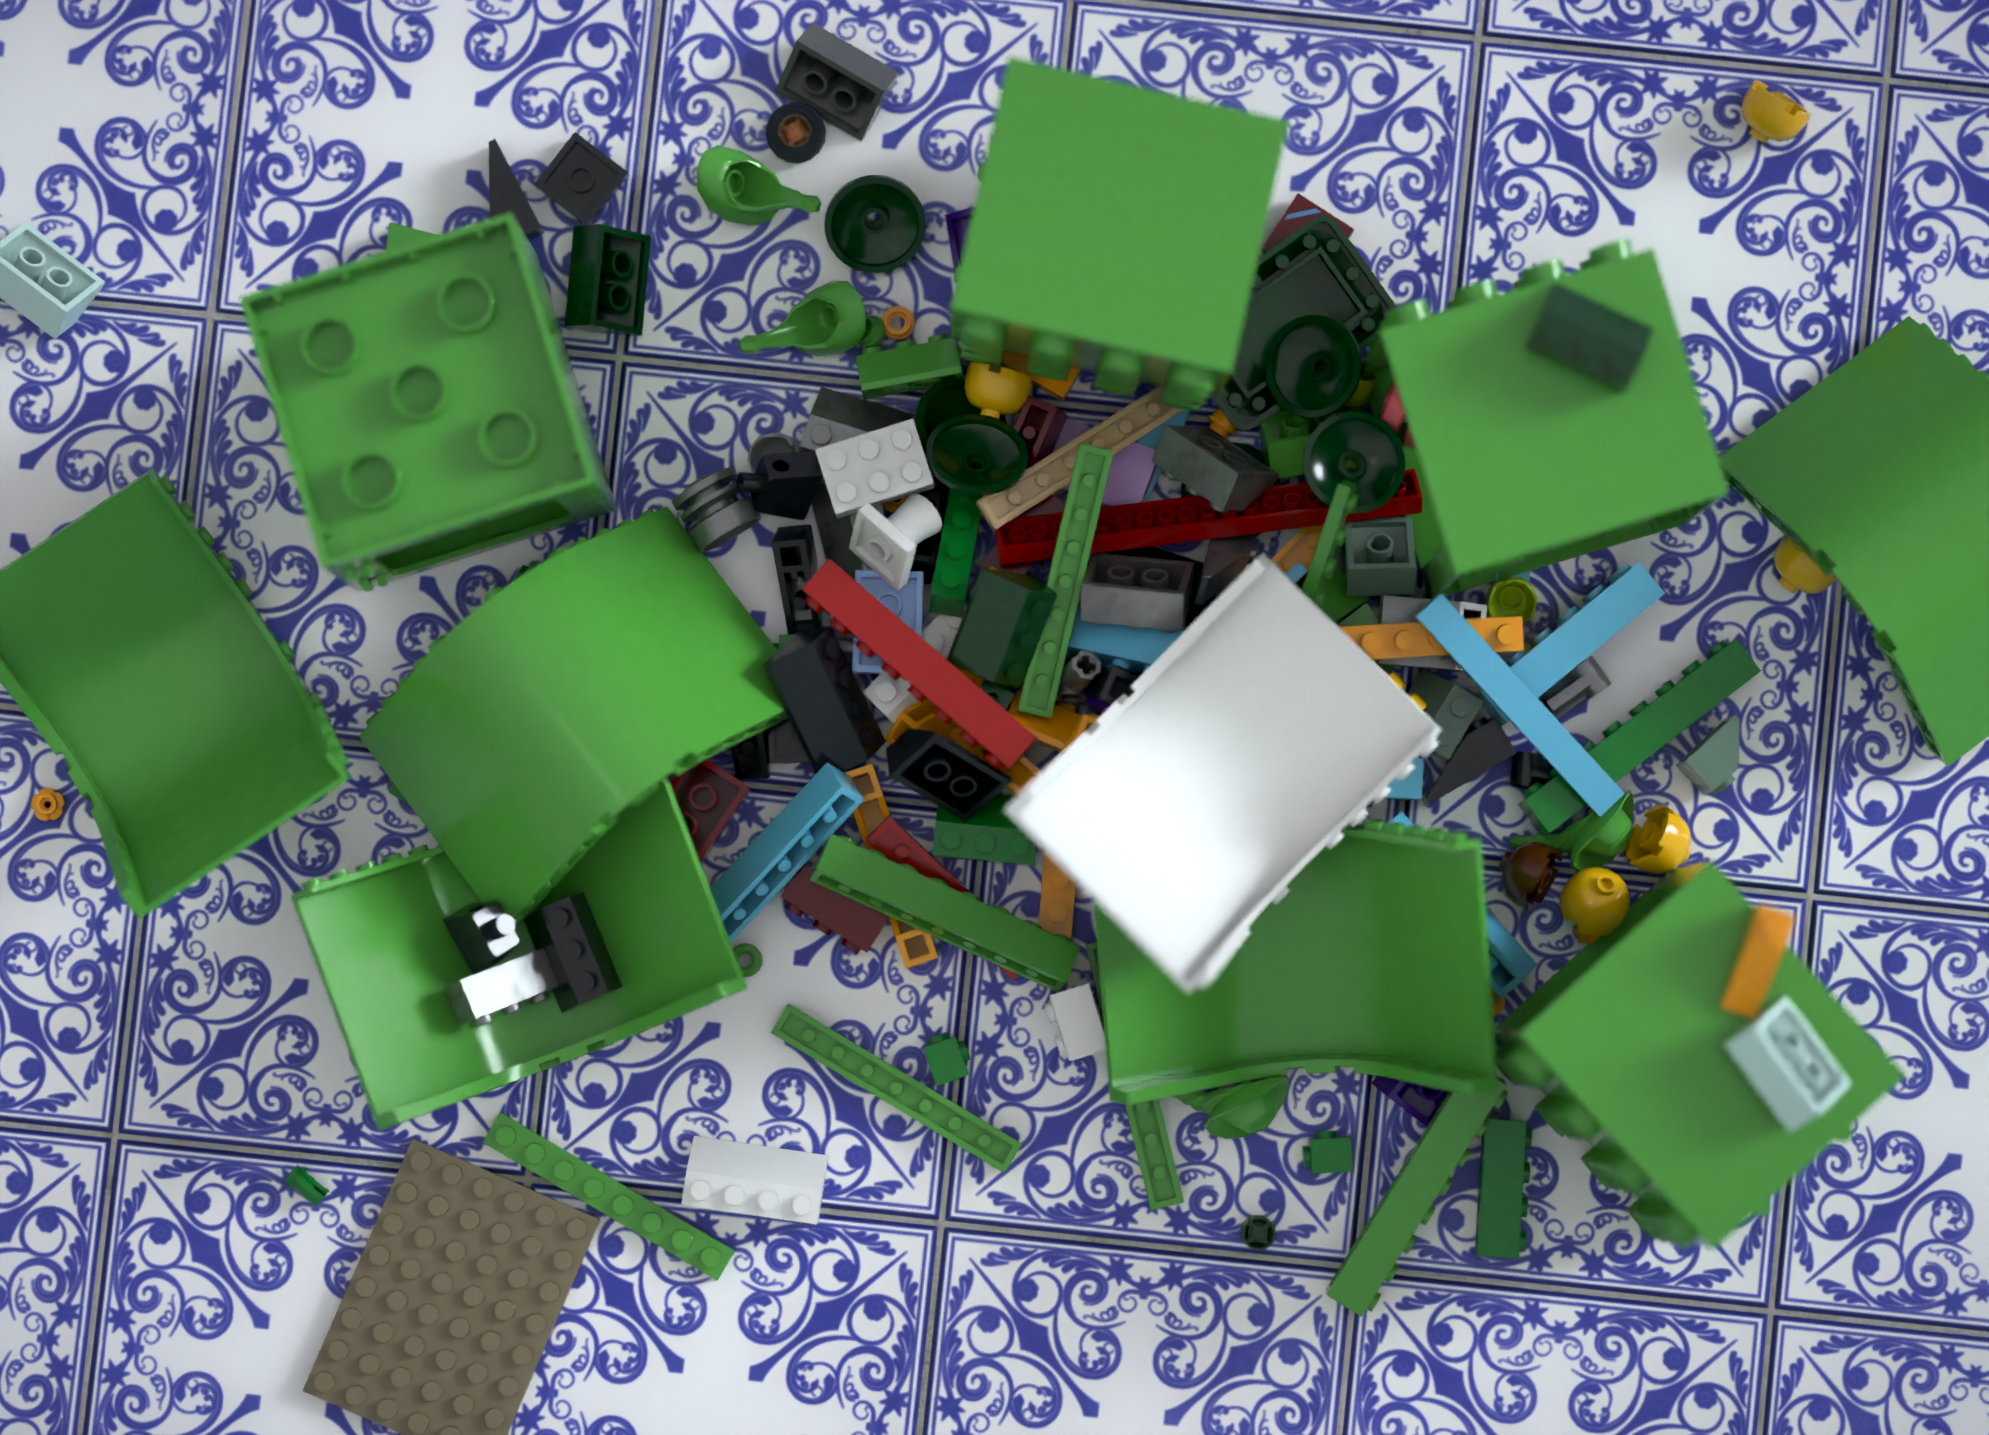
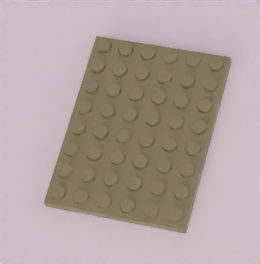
[303,1138,601,1435]

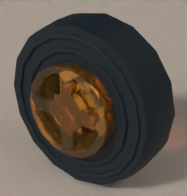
[765,102,826,163]

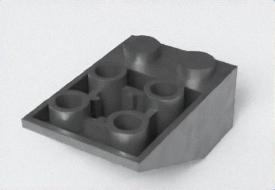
[1376,595,1487,672]

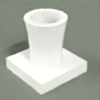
[849,493,942,591]

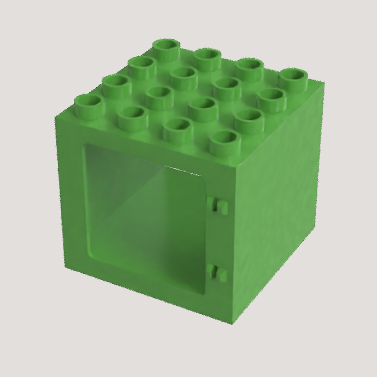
[951,57,1289,412]
[239,213,617,592]
[1361,239,1729,599]
[1494,861,1906,1250]

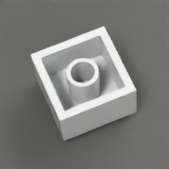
[1044,983,1106,1061]

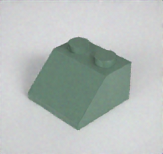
[1344,517,1416,596]
[1407,669,1484,762]
[1676,715,1740,795]

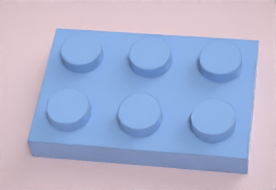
[852,570,924,674]

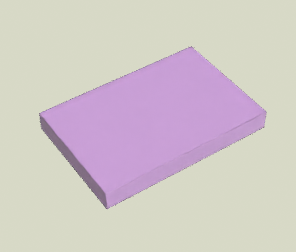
[1054,419,1157,506]

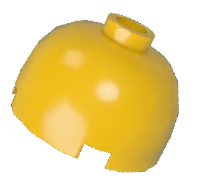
[1742,80,1812,143]
[964,362,1033,420]
[1774,535,1836,594]
[1625,804,1691,874]
[1559,867,1630,937]

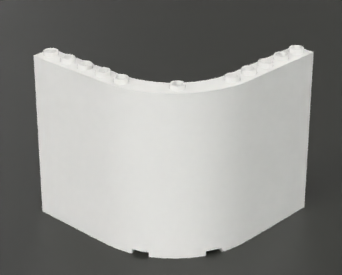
[1004,552,1442,994]

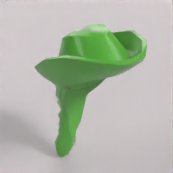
[697,145,821,226]
[738,280,866,357]
[1509,789,1634,871]
[1172,1075,1289,1139]

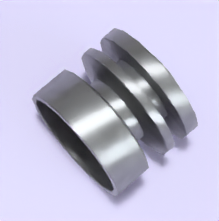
[672,467,761,553]

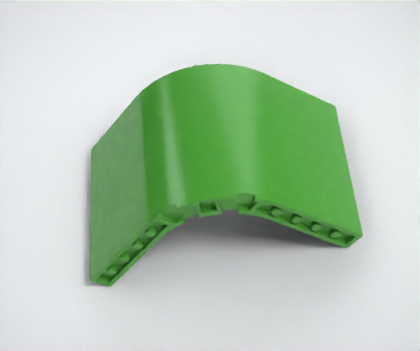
[1718,316,1989,767]
[0,468,350,919]
[359,507,788,923]
[291,777,747,1131]
[1094,819,1498,1105]

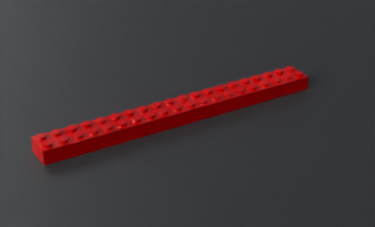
[995,469,1422,565]

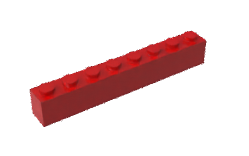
[802,558,1037,772]

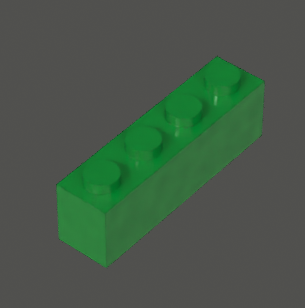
[929,488,984,618]
[1474,1118,1532,1259]

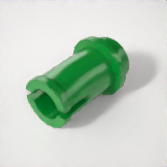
[284,1165,329,1207]

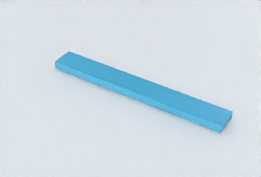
[1414,593,1625,817]

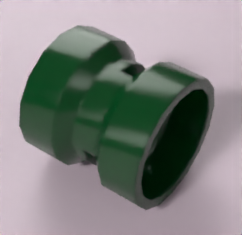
[1240,1215,1276,1251]

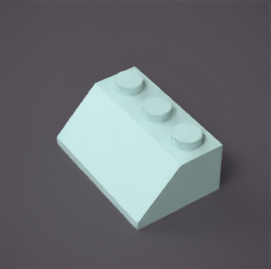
[0,222,105,339]
[1724,996,1851,1133]

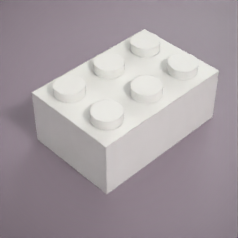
[815,419,934,519]

